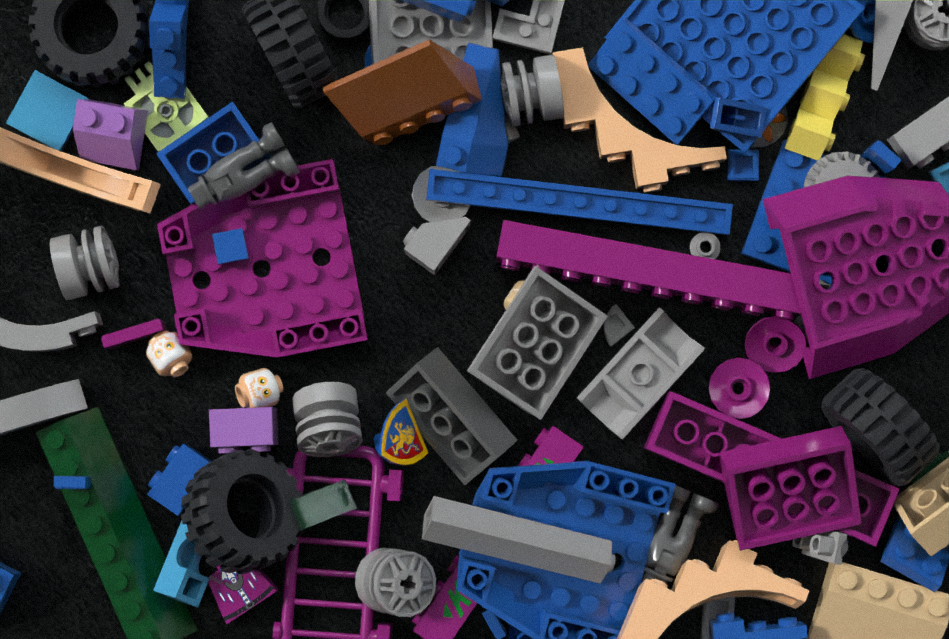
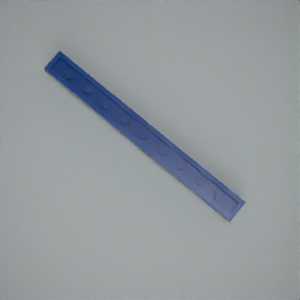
[426,169,733,235]

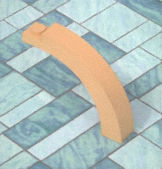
[0,128,161,213]

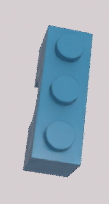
[153,520,233,607]

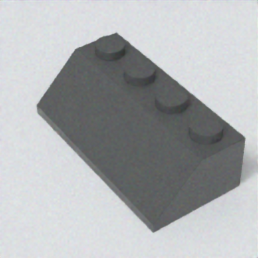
[386,347,517,485]

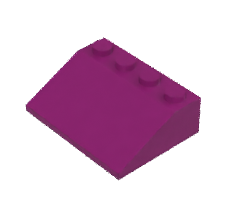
[719,426,862,551]

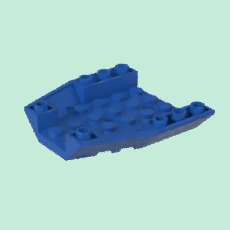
[457,461,676,639]

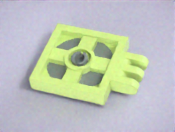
[124,61,209,152]

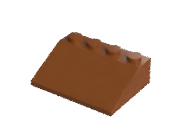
[323,39,482,145]

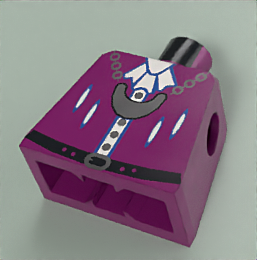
[208,565,279,624]

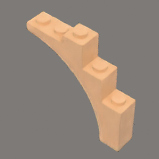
[552,47,727,193]
[617,540,809,639]

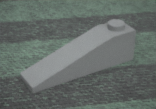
[871,0,913,91]

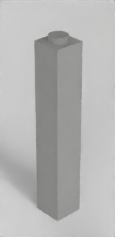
[422,496,615,584]

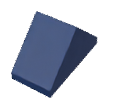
[710,97,767,138]

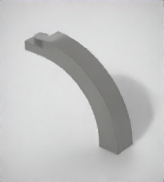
[0,312,103,352]
[0,379,88,435]

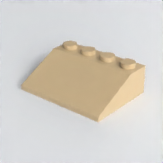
[807,562,949,639]

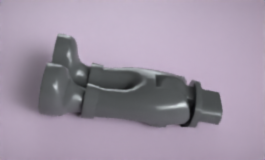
[188,122,300,209]
[642,485,719,585]

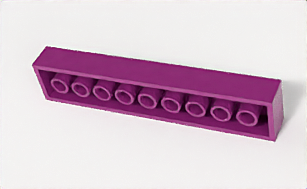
[496,220,802,320]

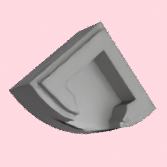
[604,304,635,347]

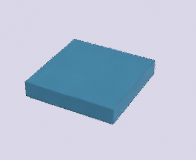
[6,70,89,152]

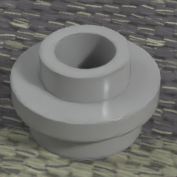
[690,232,720,259]

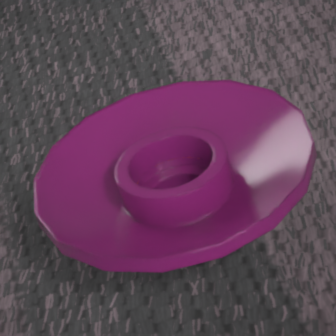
[745,316,806,373]
[709,358,770,419]

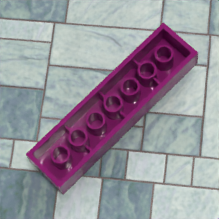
[644,391,899,546]

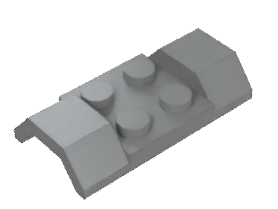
[577,307,705,439]

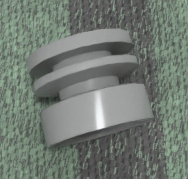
[904,0,949,50]
[501,55,564,127]
[50,226,119,300]
[292,382,363,457]
[355,548,436,617]

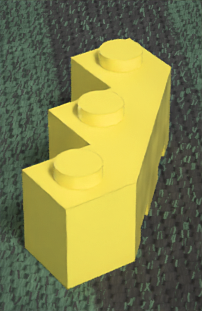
[785,34,865,161]

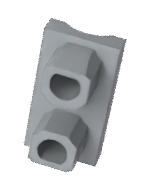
[793,530,848,565]

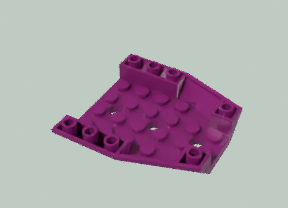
[157,159,368,357]
[762,175,949,379]

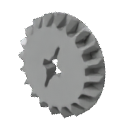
[804,152,880,187]

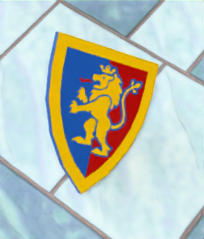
[374,398,428,466]

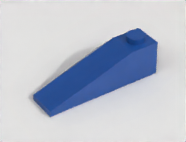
[436,42,509,176]

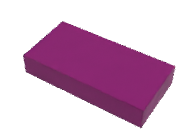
[101,319,167,349]

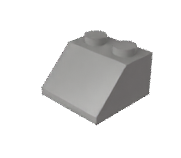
[403,217,471,275]

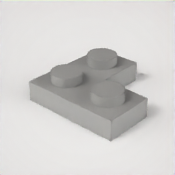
[492,0,565,55]

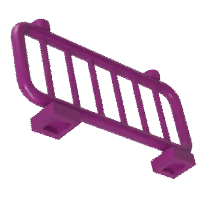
[273,446,404,639]

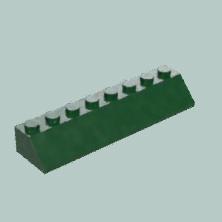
[36,407,198,639]

